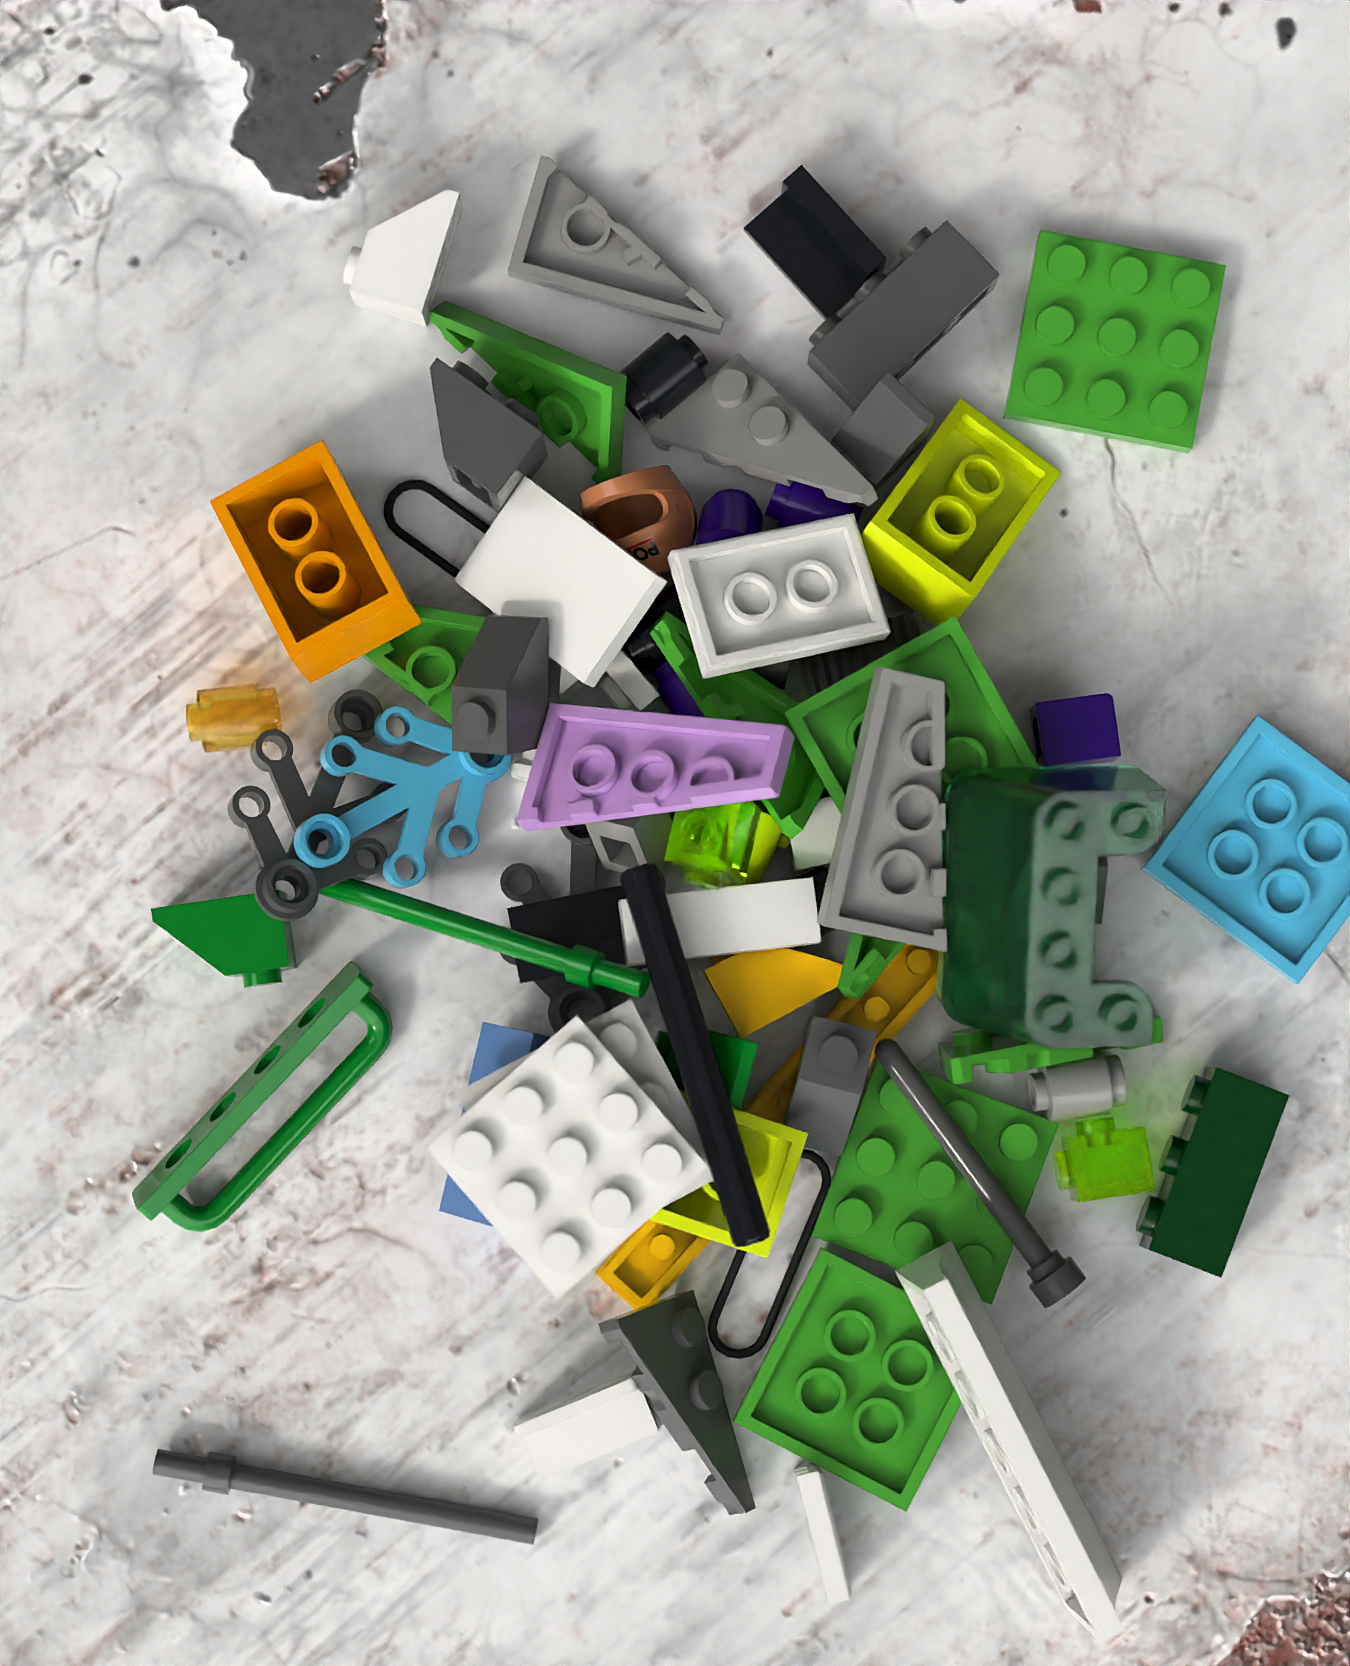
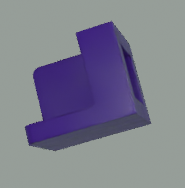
[1029,693,1121,771]

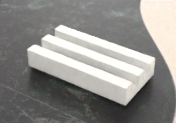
[794,1464,853,1605]

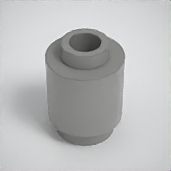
[1028,1051,1127,1123]

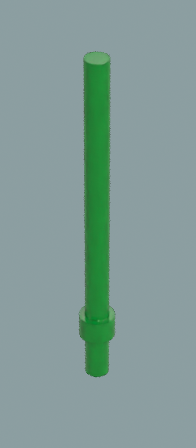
[319,878,650,998]

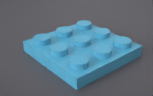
[1141,715,1350,984]

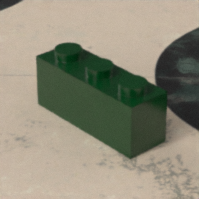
[1136,1067,1289,1278]

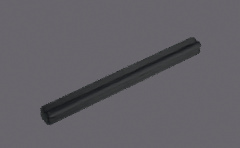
[620,863,771,1247]

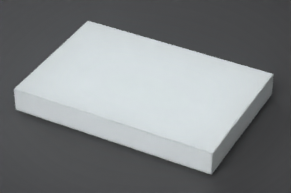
[454,476,667,688]
[667,513,891,679]

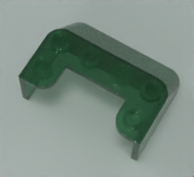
[936,765,1167,1049]

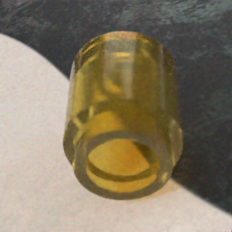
[186,683,282,753]

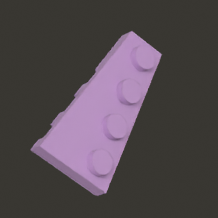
[516,703,795,831]

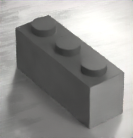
[807,220,1000,412]

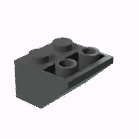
[429,358,548,513]

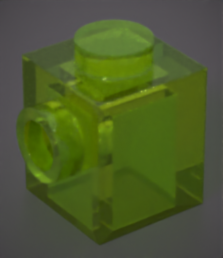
[664,801,762,890]
[1053,1117,1156,1203]

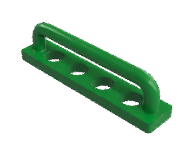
[132,961,393,1232]

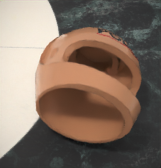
[579,465,698,574]

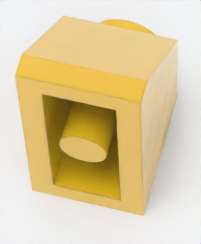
[704,948,843,1039]

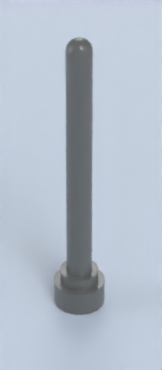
[875,1039,1086,1308]

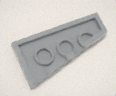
[817,666,947,952]

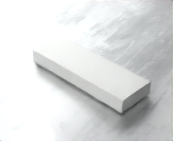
[618,877,821,966]

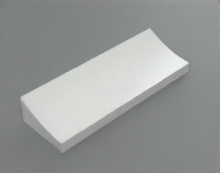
[895,1240,1125,1644]

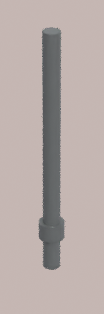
[153,1449,538,1545]

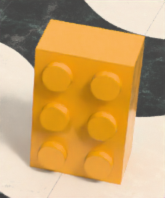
[210,440,423,684]

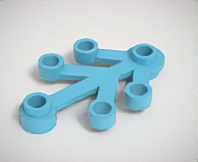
[294,706,513,889]

